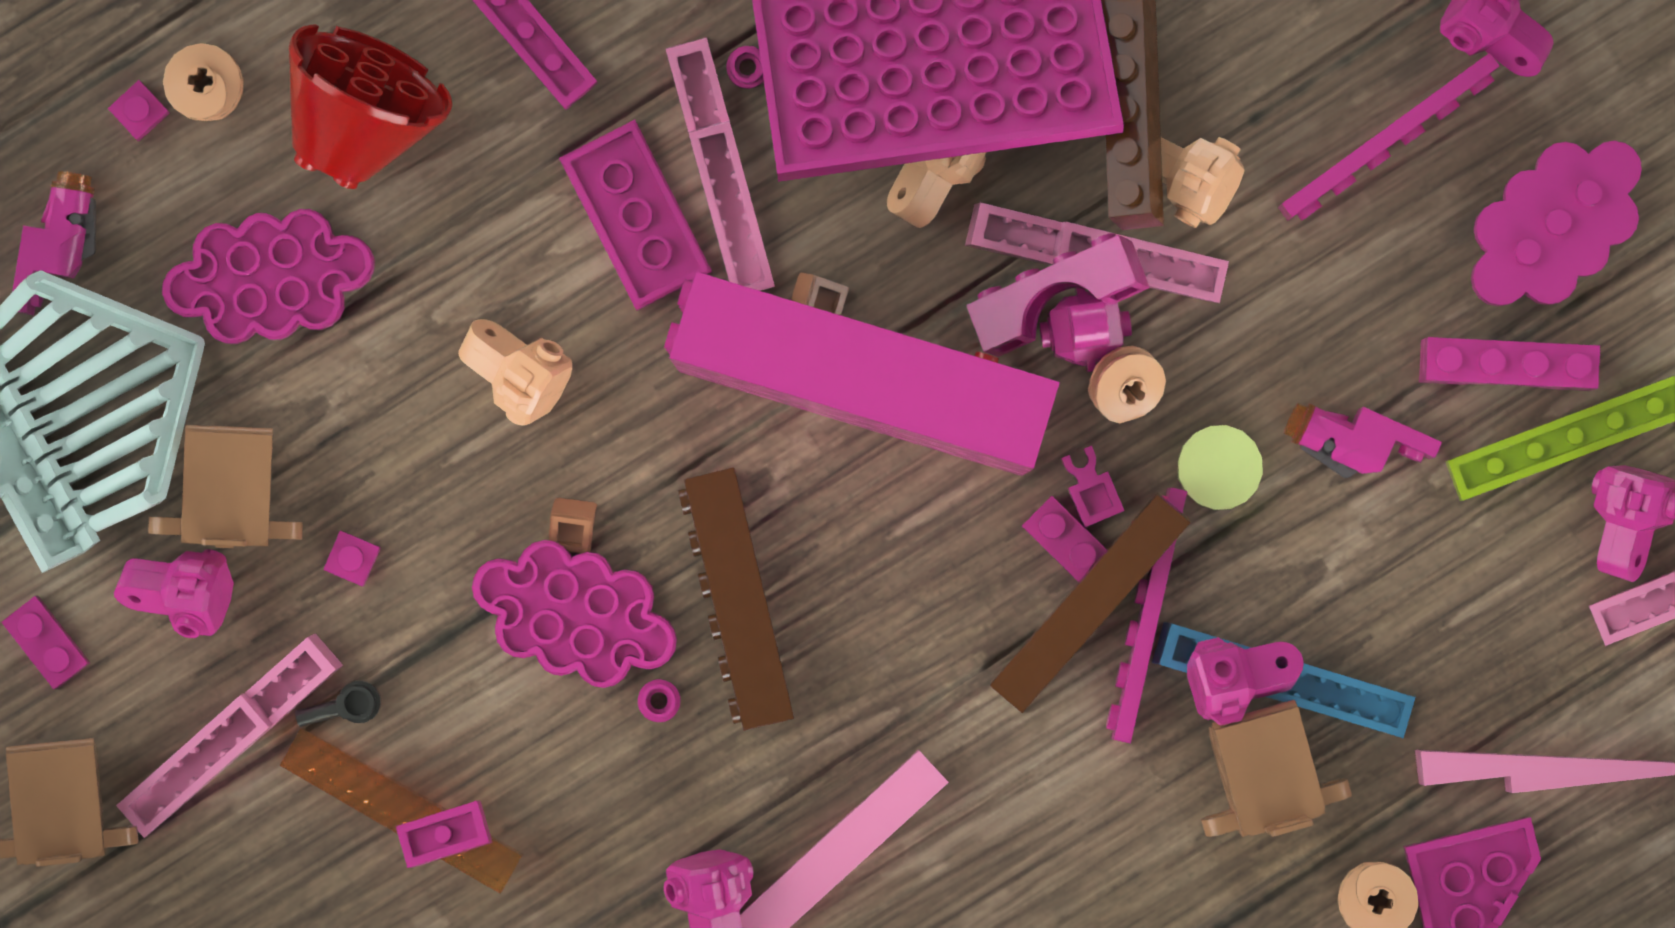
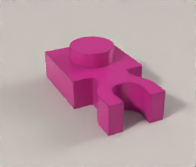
[1061,446,1125,528]

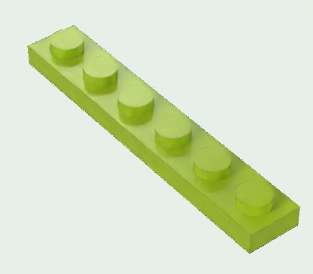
[1445,375,1675,501]

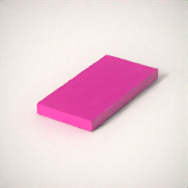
[559,120,713,311]

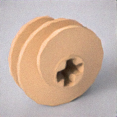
[163,43,244,121]
[1088,346,1166,424]
[1338,862,1418,928]

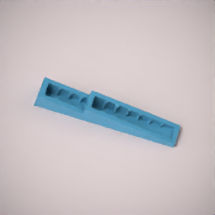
[1152,622,1416,738]

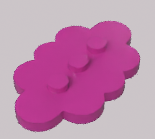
[1471,141,1642,306]
[162,209,375,344]
[472,540,677,688]

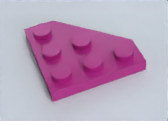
[1403,817,1541,928]

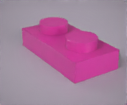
[1021,496,1107,582]
[1,596,90,690]
[396,801,493,868]

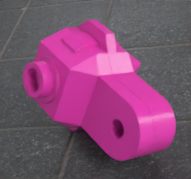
[1440,0,1554,77]
[1039,288,1132,373]
[1592,465,1675,582]
[114,549,234,638]
[1187,637,1304,726]
[664,849,753,928]

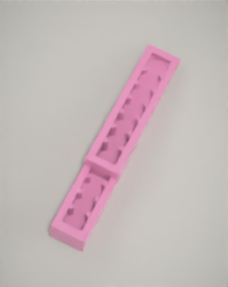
[666,37,775,291]
[965,202,1229,303]
[1589,570,1675,646]
[116,633,343,838]
[740,750,949,928]
[1415,750,1675,793]

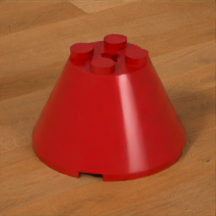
[289,24,452,189]

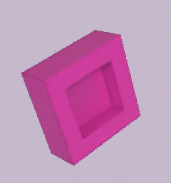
[107,80,170,141]
[323,530,381,587]

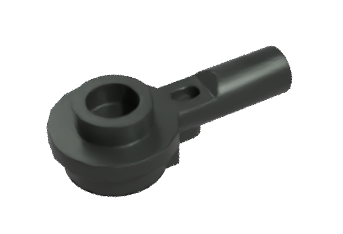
[295,681,381,727]

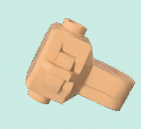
[1161,137,1245,228]
[887,152,987,228]
[458,319,572,425]

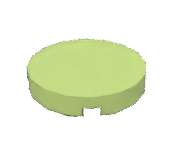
[1177,425,1263,510]

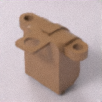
[148,425,303,548]
[1201,700,1352,837]
[0,738,138,867]

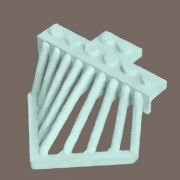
[0,270,205,573]

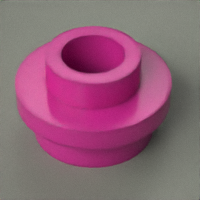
[726,46,764,89]
[638,679,681,722]

